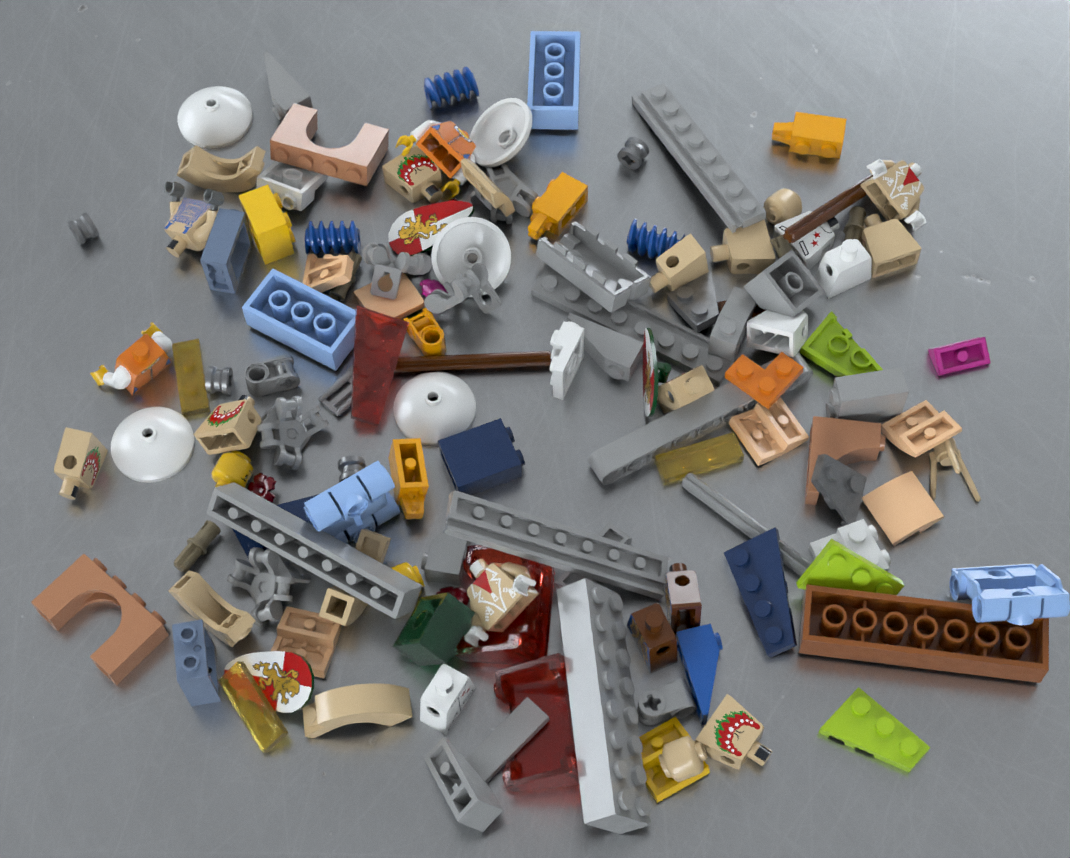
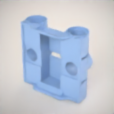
[304,461,400,544]
[949,564,1070,625]

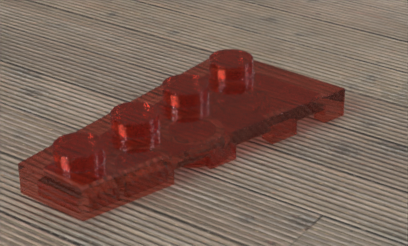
[351,305,409,426]

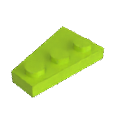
[800,311,883,377]
[796,538,904,595]
[818,687,931,772]

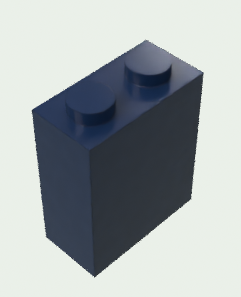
[438,418,525,495]

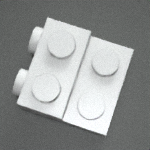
[257,161,328,211]
[549,321,584,400]
[808,519,891,572]

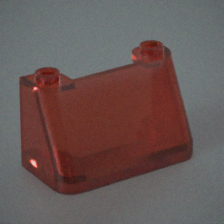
[454,544,555,666]
[494,653,579,792]

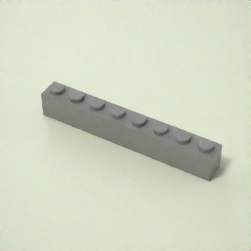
[206,482,422,619]

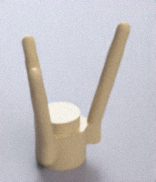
[929,437,981,502]

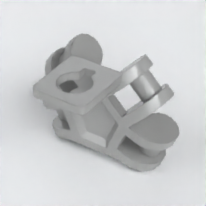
[470,163,538,224]
[362,243,432,299]
[424,263,502,314]
[256,396,330,470]
[227,547,312,627]

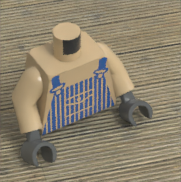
[164,182,224,258]

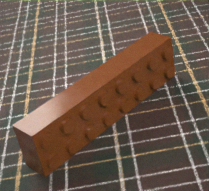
[799,585,1049,683]

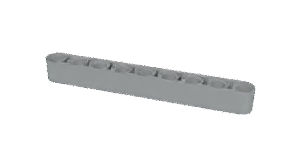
[587,352,813,485]

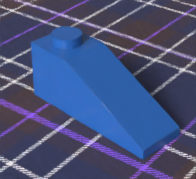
[676,623,723,725]

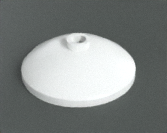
[177,86,253,149]
[469,98,532,167]
[431,217,511,297]
[393,372,476,446]
[111,407,195,483]

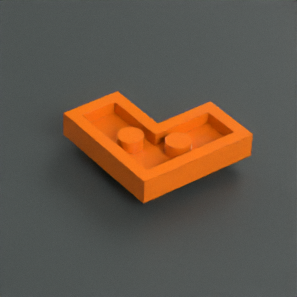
[724,352,804,409]

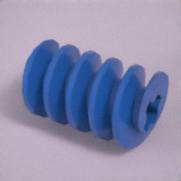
[424,67,479,110]
[627,219,685,259]
[305,221,361,254]

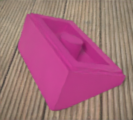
[928,337,991,376]

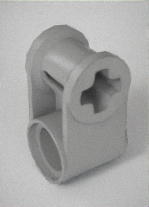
[244,354,300,397]
[637,679,697,727]

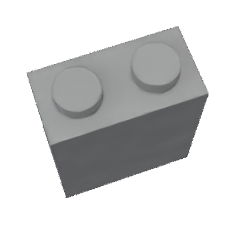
[826,367,909,423]

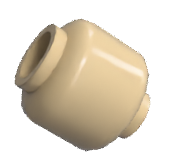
[763,188,802,225]
[659,736,707,782]

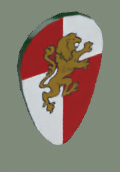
[389,201,474,256]
[643,328,671,417]
[224,651,314,713]

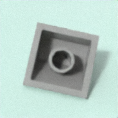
[744,250,825,317]

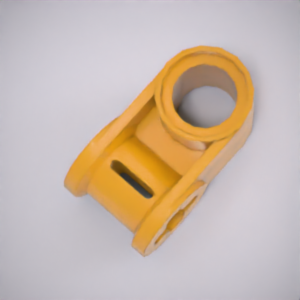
[402,308,446,356]

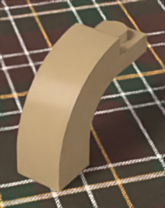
[177,145,266,193]
[319,529,391,626]
[168,570,256,647]
[302,683,412,738]

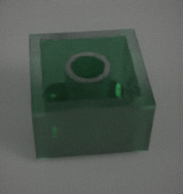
[392,592,475,666]

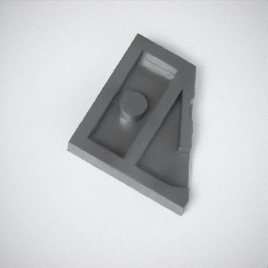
[667,272,719,333]
[811,454,867,526]

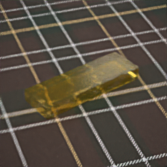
[172,338,211,417]
[655,432,744,484]
[218,662,288,752]

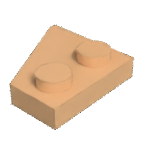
[302,254,354,293]

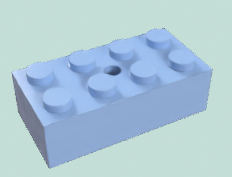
[527,31,580,130]
[242,268,366,371]

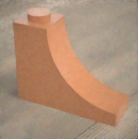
[805,416,886,505]

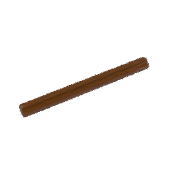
[783,174,873,243]
[389,351,552,372]

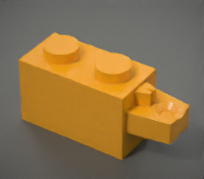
[772,112,847,159]
[528,172,588,241]
[388,438,429,520]

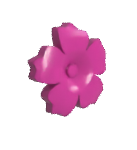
[419,279,448,297]

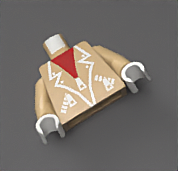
[860,159,926,231]
[464,559,539,648]

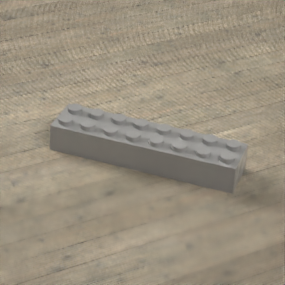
[556,578,651,834]

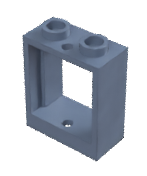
[200,208,253,294]
[172,619,221,707]

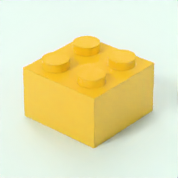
[238,184,296,265]

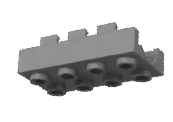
[536,221,651,313]

